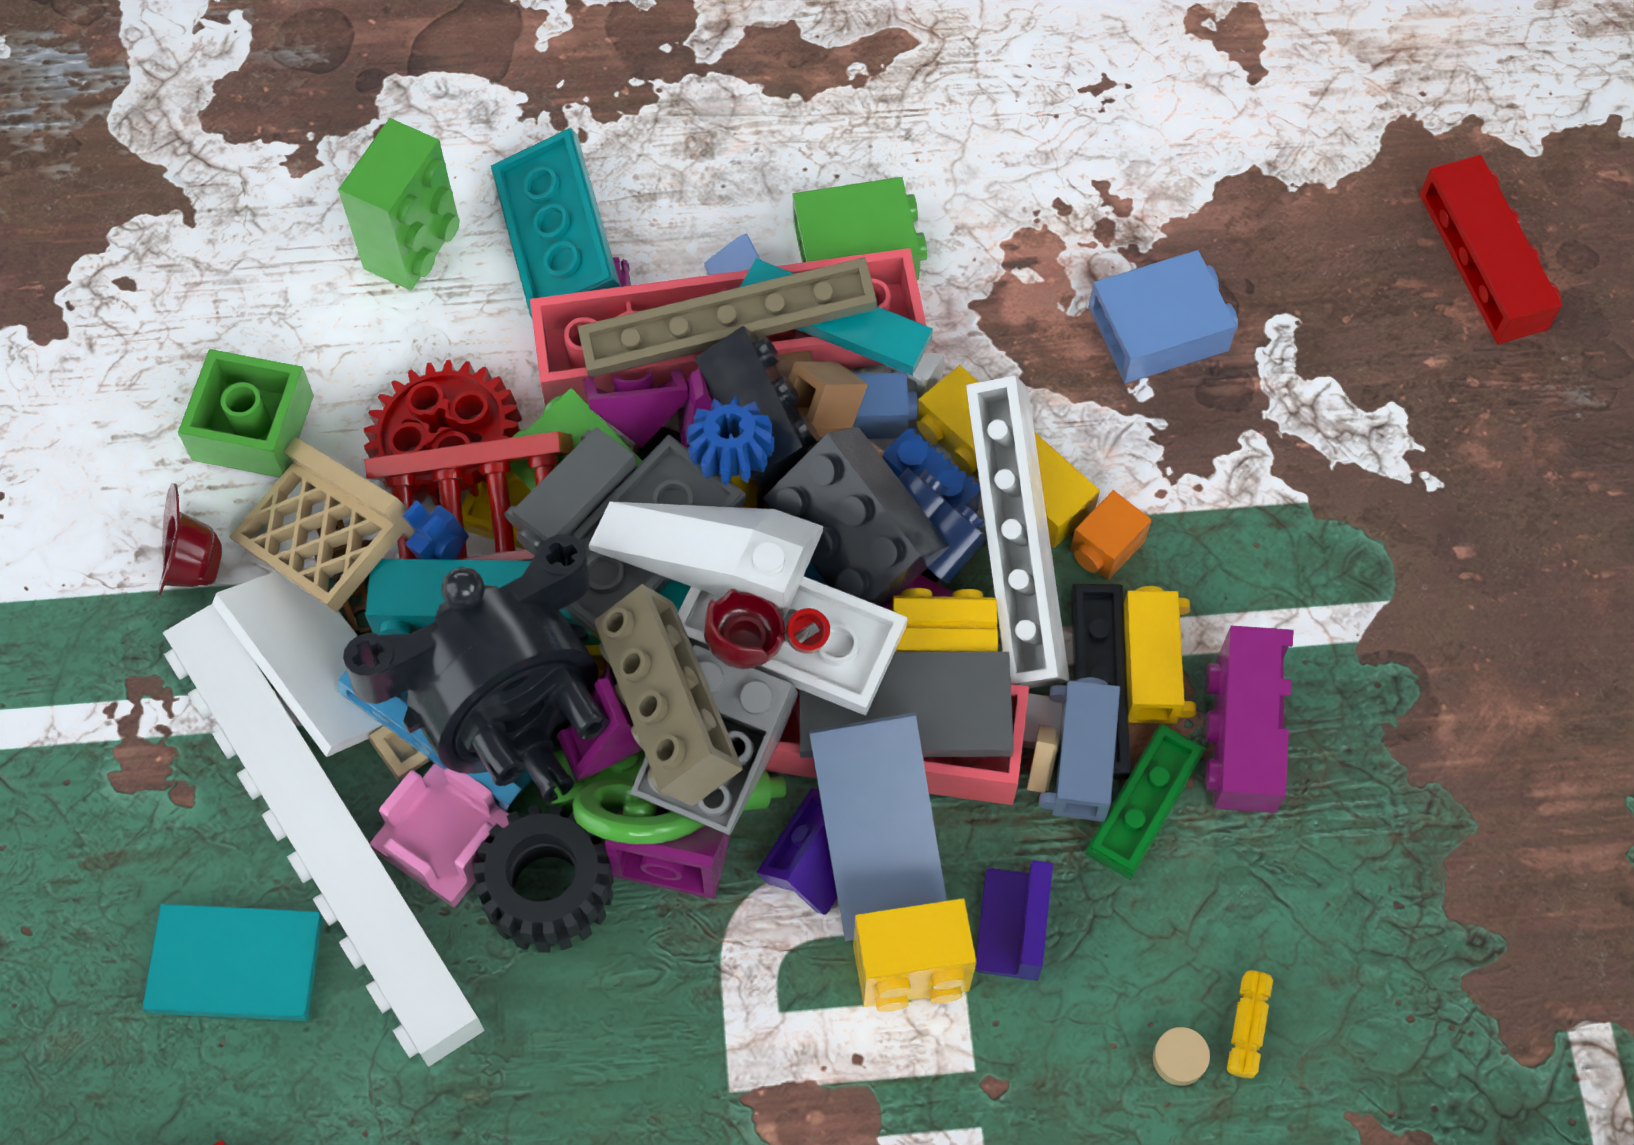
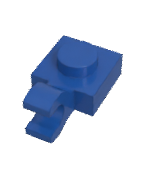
[403,500,469,560]

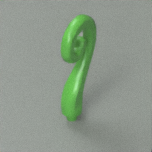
[572,770,786,844]

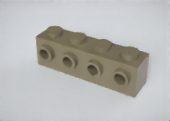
[594,584,743,806]

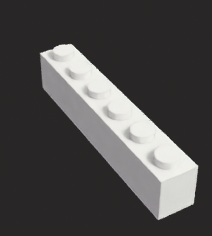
[966,376,1070,689]

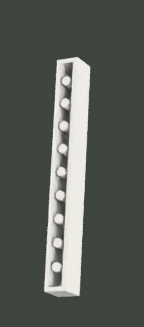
[163,604,485,1067]

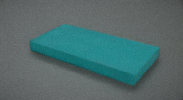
[490,127,621,318]

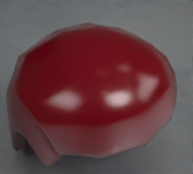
[704,589,785,669]

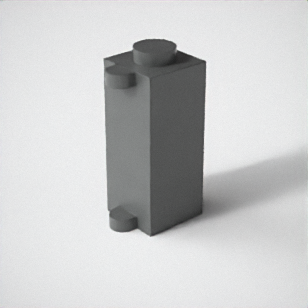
[504,427,637,555]

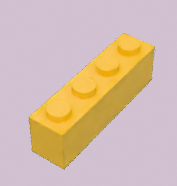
[916,365,1100,548]

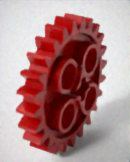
[363,360,522,507]

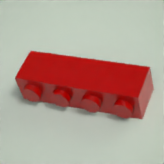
[1419,154,1562,345]

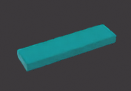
[740,258,933,376]

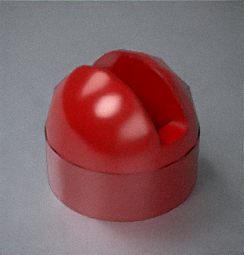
[785,608,830,654]

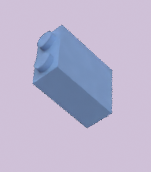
[1088,250,1238,384]

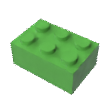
[338,118,460,291]

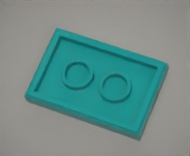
[142,904,323,1022]

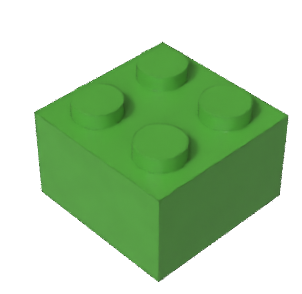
[178,349,314,478]

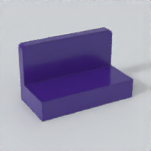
[756,788,838,915]
[975,860,1053,981]

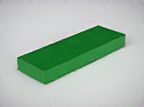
[1085,723,1206,880]

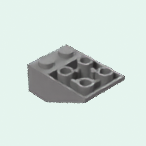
[630,644,799,835]

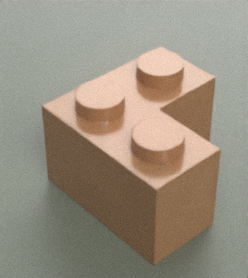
[788,361,884,457]

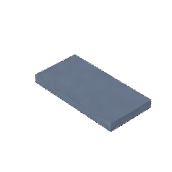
[809,712,947,941]

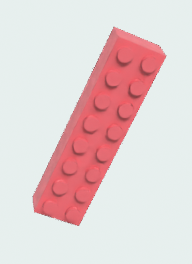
[530,248,926,407]

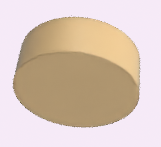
[1153,1027,1210,1086]

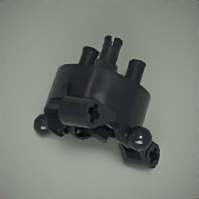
[343,534,609,802]

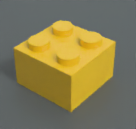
[853,898,976,1012]

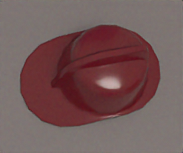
[158,483,222,596]

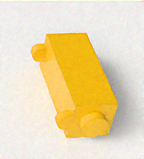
[1123,586,1196,724]

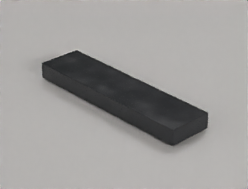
[1071,584,1131,779]

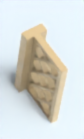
[229,437,415,613]

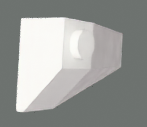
[589,502,823,620]

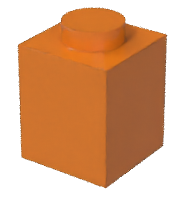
[1070,490,1152,580]

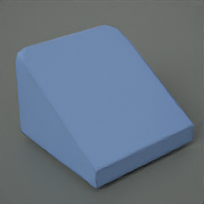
[704,233,761,275]

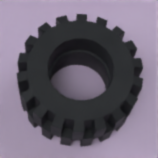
[474,805,614,952]

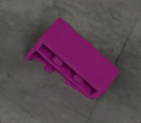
[1205,625,1294,813]

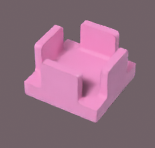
[369,763,509,908]

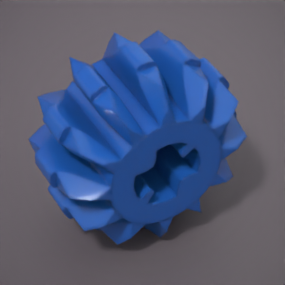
[686,395,775,486]

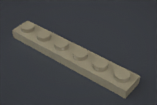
[577,257,878,378]

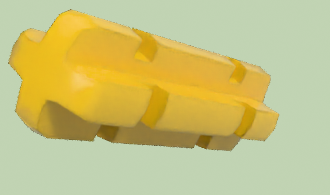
[1227,970,1273,1078]

